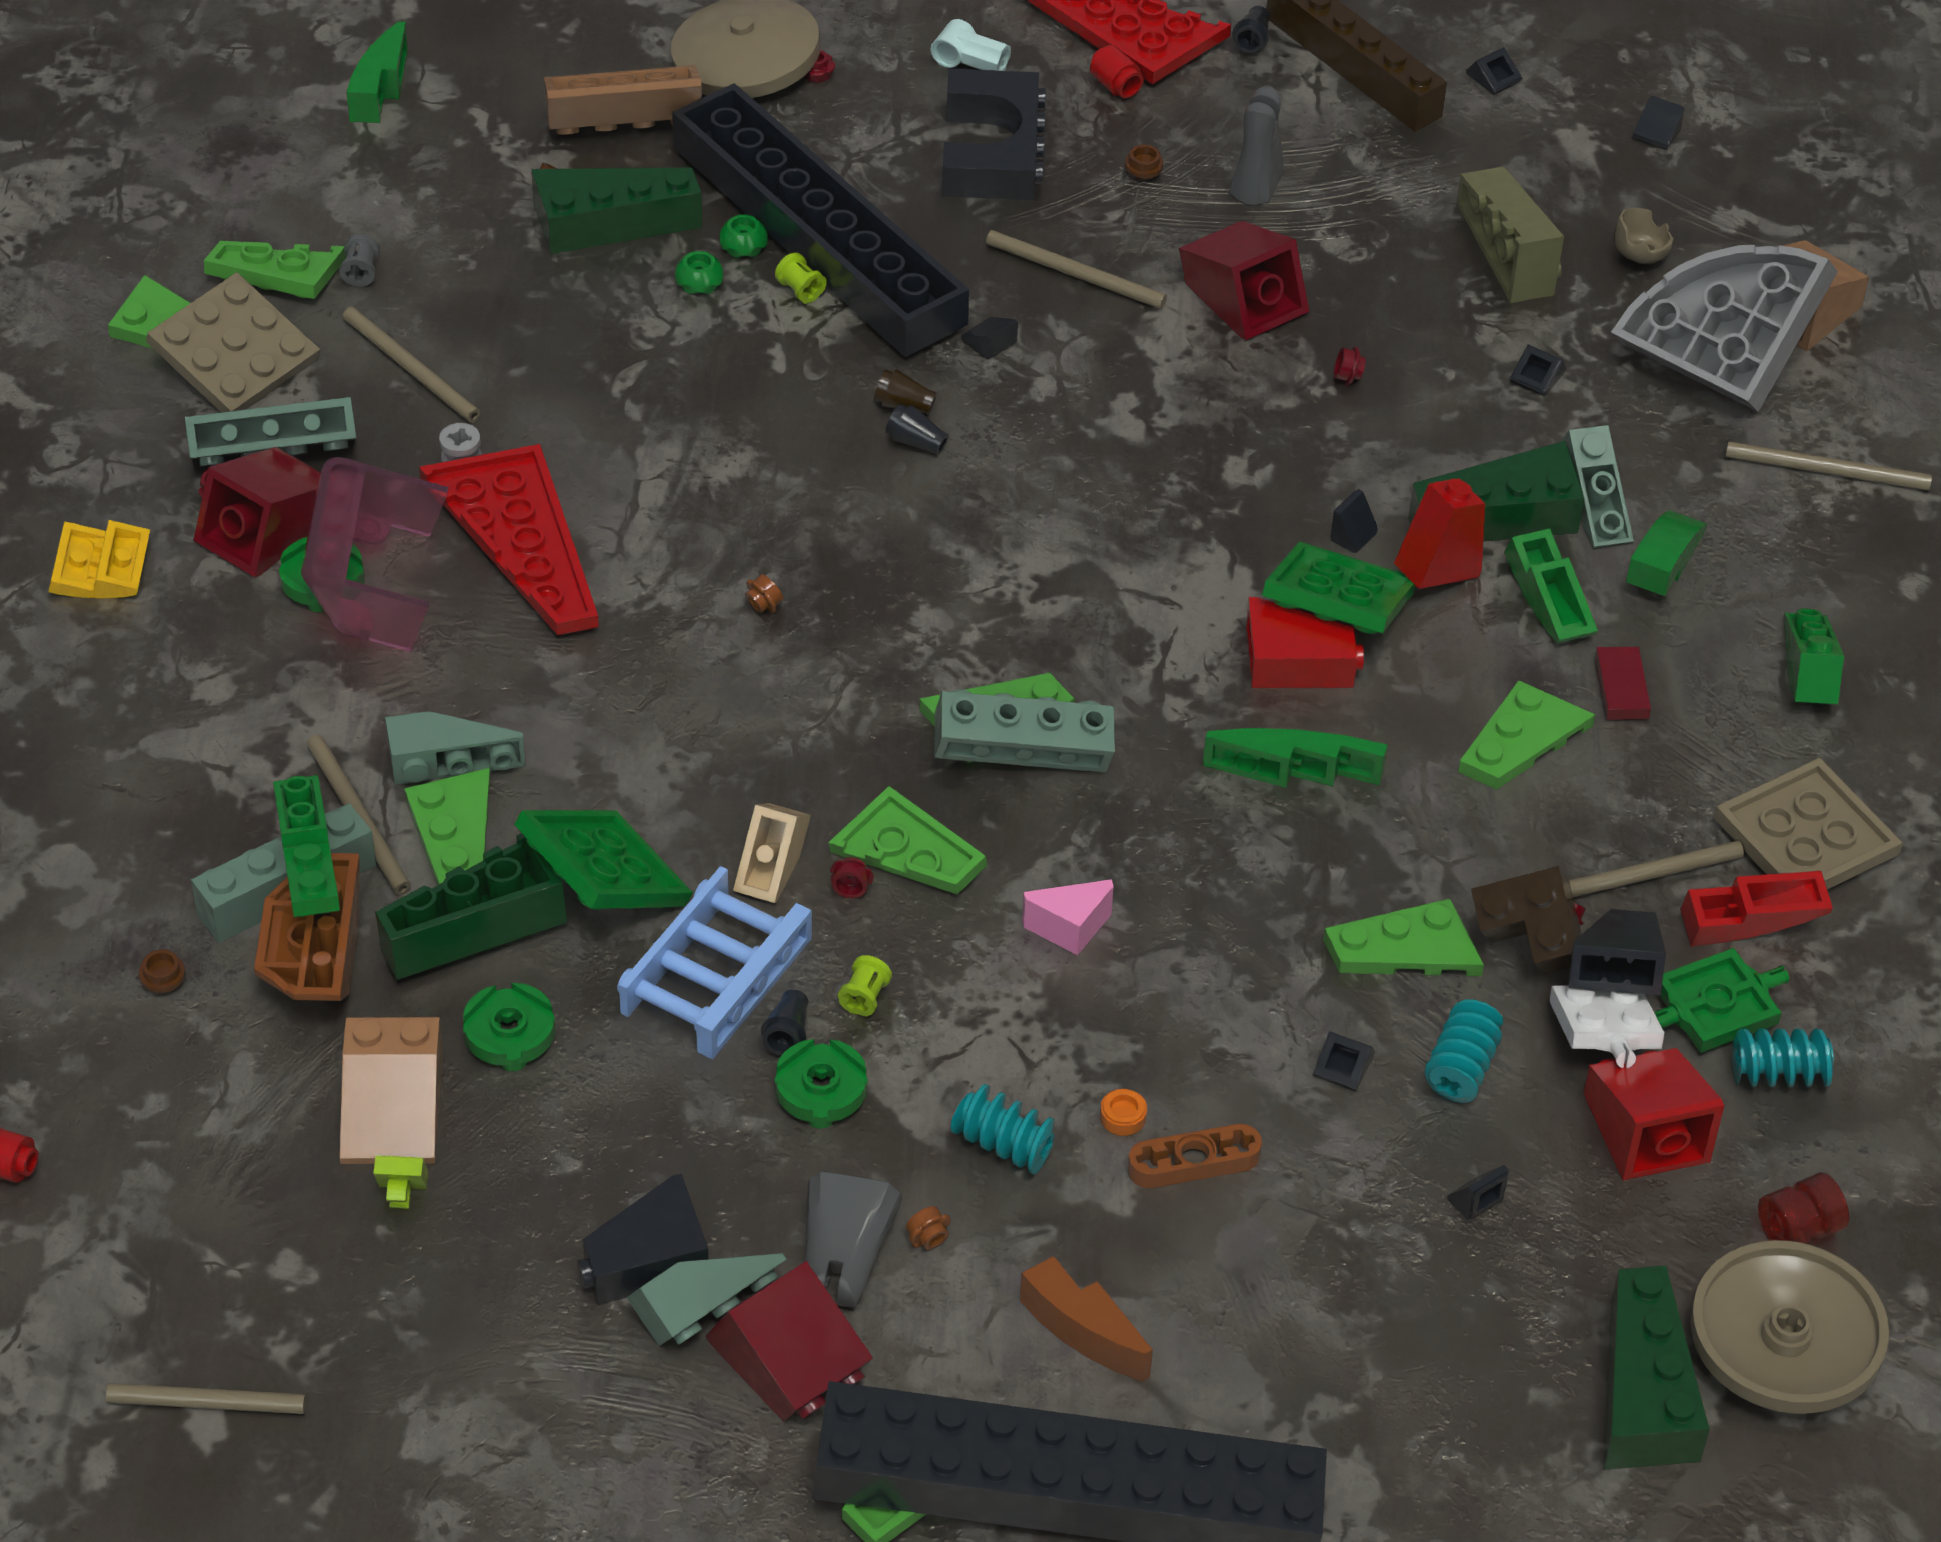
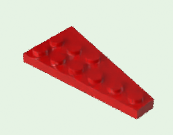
[1027,0,1231,84]
[419,444,599,635]

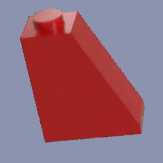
[1394,478,1485,589]
[1246,597,1364,688]

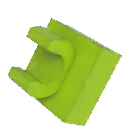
[373,1155,428,1209]

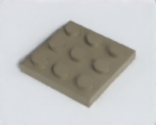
[146,272,320,413]
[1714,757,1903,890]

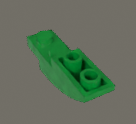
[273,775,340,917]

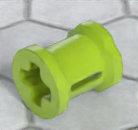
[775,253,827,304]
[837,955,892,1016]

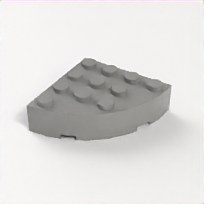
[1611,245,1838,412]

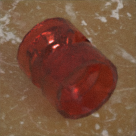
[1758,1172,1849,1245]

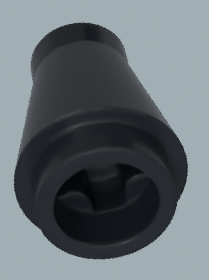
[1232,6,1270,53]
[885,404,949,456]
[761,989,809,1056]

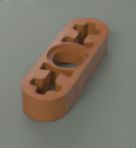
[1128,1124,1262,1188]

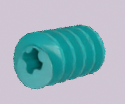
[1424,999,1503,1103]
[1732,1028,1834,1087]
[950,1083,1055,1175]

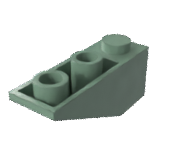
[1560,425,1634,549]
[385,711,525,785]
[626,1253,787,1346]

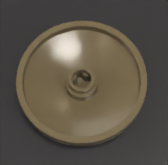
[671,0,821,98]
[1690,1240,1889,1414]

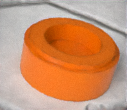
[1100,1089,1147,1136]

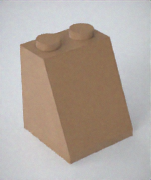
[1783,240,1869,351]

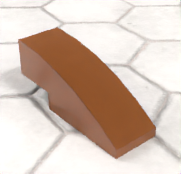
[1020,1256,1153,1381]

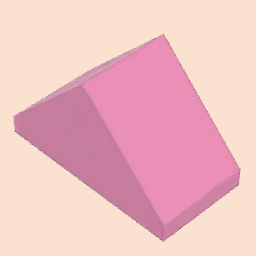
[1022,879,1114,955]

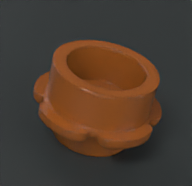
[745,574,784,613]
[905,1206,951,1250]

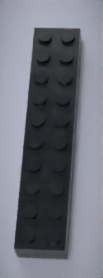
[672,83,969,357]
[812,1381,1327,1542]

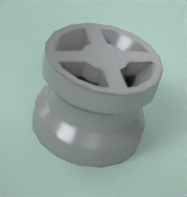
[439,423,482,462]

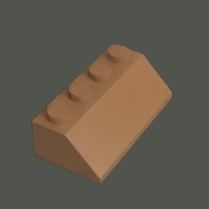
[544,65,702,134]

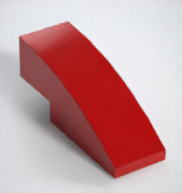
[1680,871,1833,946]

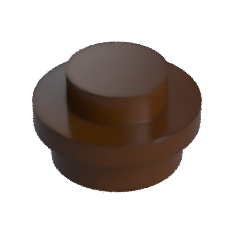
[1125,144,1163,179]
[139,949,186,993]

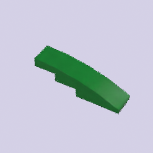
[1203,728,1388,788]

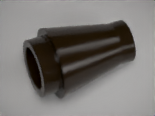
[874,369,937,415]

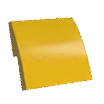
[48,520,150,598]

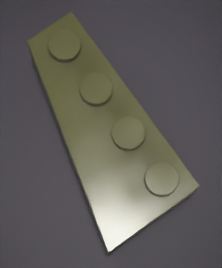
[1456,166,1564,303]

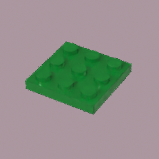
[1262,541,1416,634]
[514,810,693,910]

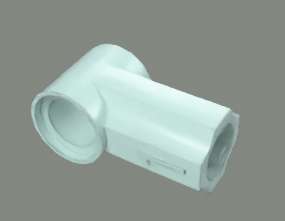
[930,19,1011,71]

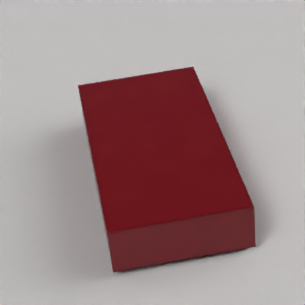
[1595,646,1651,720]

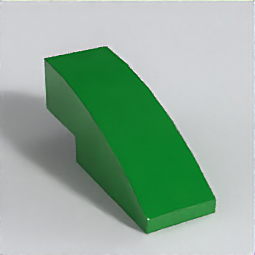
[346,21,408,123]
[1626,510,1707,596]
[1504,528,1598,644]

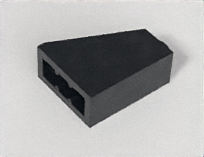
[1568,909,1666,995]
[577,1173,709,1305]

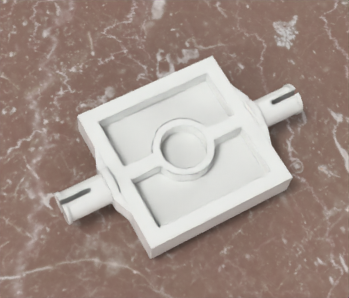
[1549,986,1664,1068]

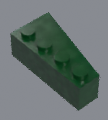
[531,168,702,254]
[375,833,567,980]
[1604,1266,1709,1470]

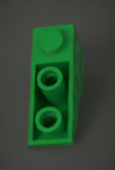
[1784,608,1844,704]

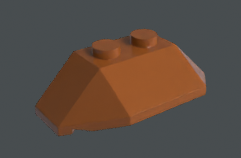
[254,853,360,1001]

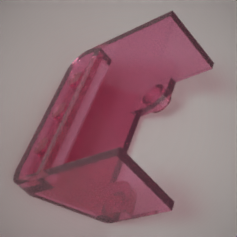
[301,457,448,652]

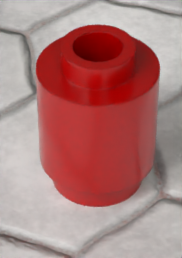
[1090,45,1144,98]
[0,1128,39,1183]

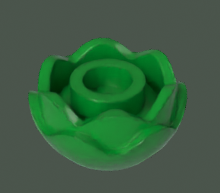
[719,215,768,257]
[675,251,723,294]

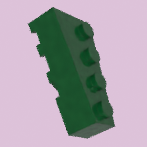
[1408,441,1584,542]

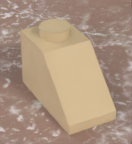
[733,803,811,903]

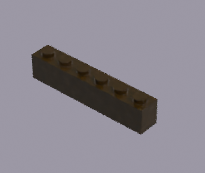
[1266,0,1447,132]

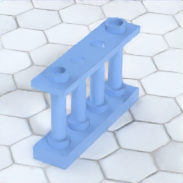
[617,866,812,1060]

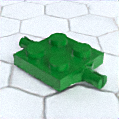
[1654,948,1789,1053]

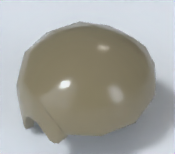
[1614,207,1674,264]

